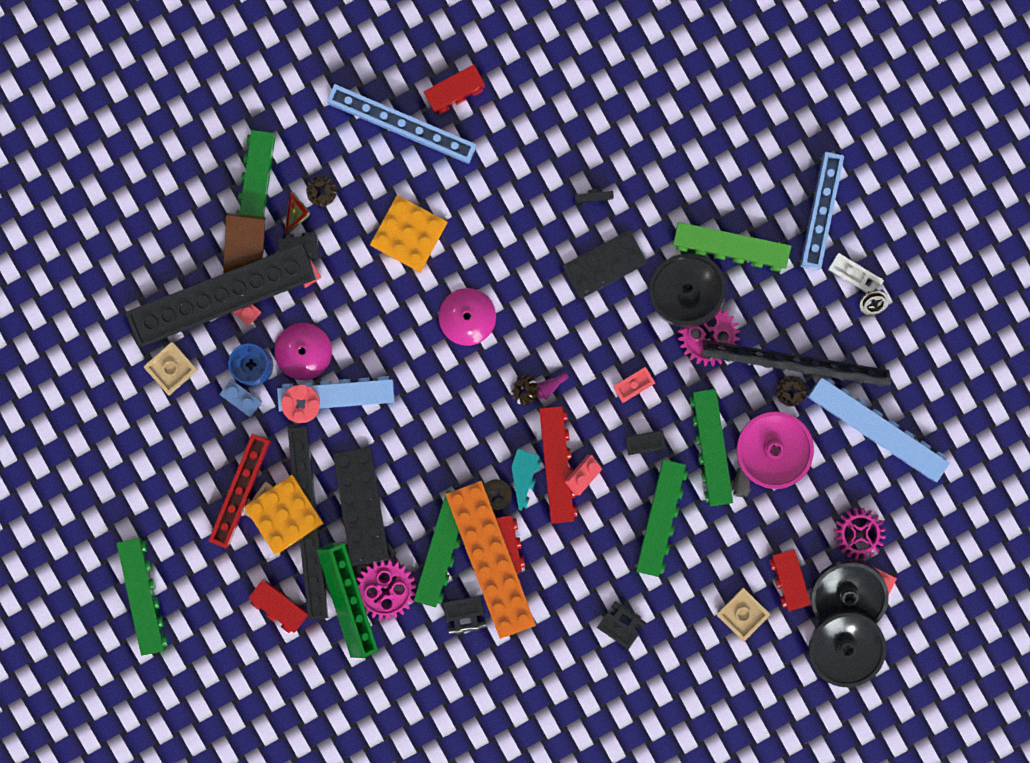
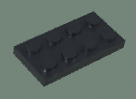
[562,230,648,299]

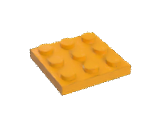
[370,195,448,273]
[244,475,324,555]

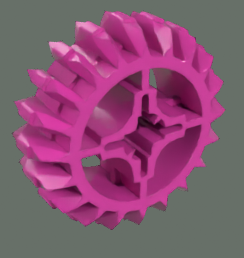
[834,508,886,560]

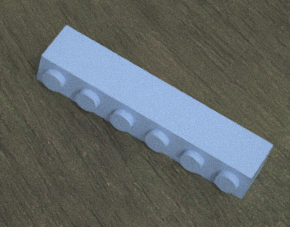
[800,152,844,270]
[277,376,395,412]

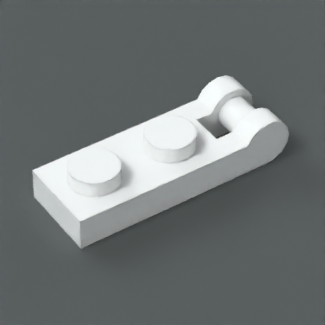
[828,253,884,294]

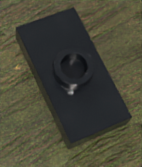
[575,189,614,204]
[625,430,666,455]

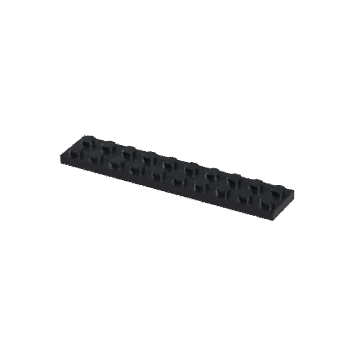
[125,243,317,348]

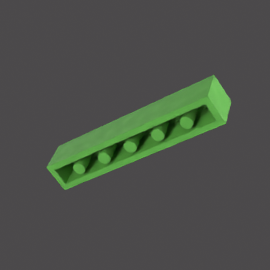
[673,222,791,272]

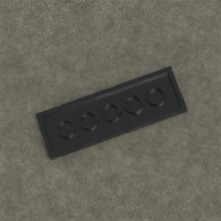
[333,447,389,567]

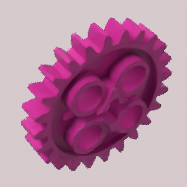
[678,308,740,366]
[356,558,416,620]

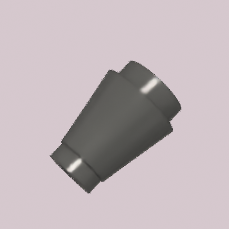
[732,468,751,497]

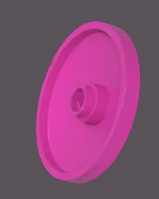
[736,412,814,489]

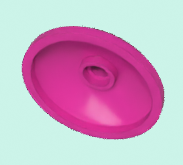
[439,288,496,346]
[274,323,332,380]

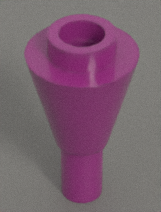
[537,372,569,400]

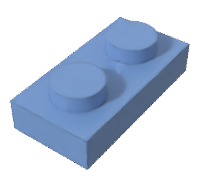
[219,379,262,417]

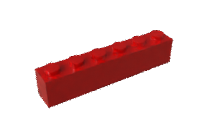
[539,406,577,524]
[209,434,272,548]

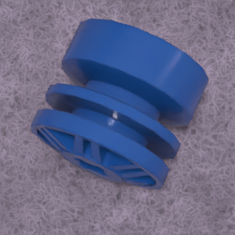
[228,343,274,386]

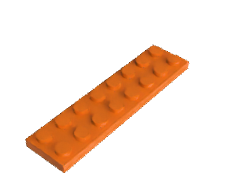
[445,481,536,639]

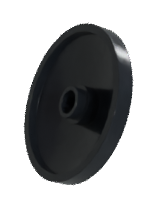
[649,253,726,328]
[811,560,889,624]
[809,611,886,688]

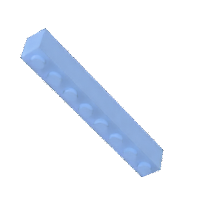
[327,84,477,164]
[807,377,950,482]

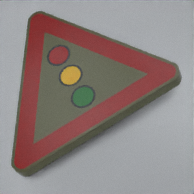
[285,192,310,234]

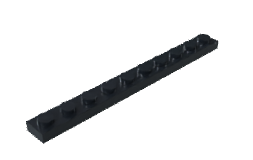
[701,339,891,387]
[287,427,329,620]

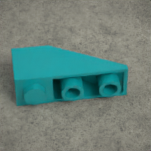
[512,449,542,511]

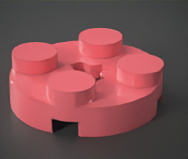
[281,385,320,423]

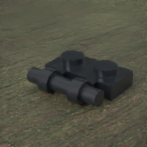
[443,595,487,635]
[597,601,647,650]

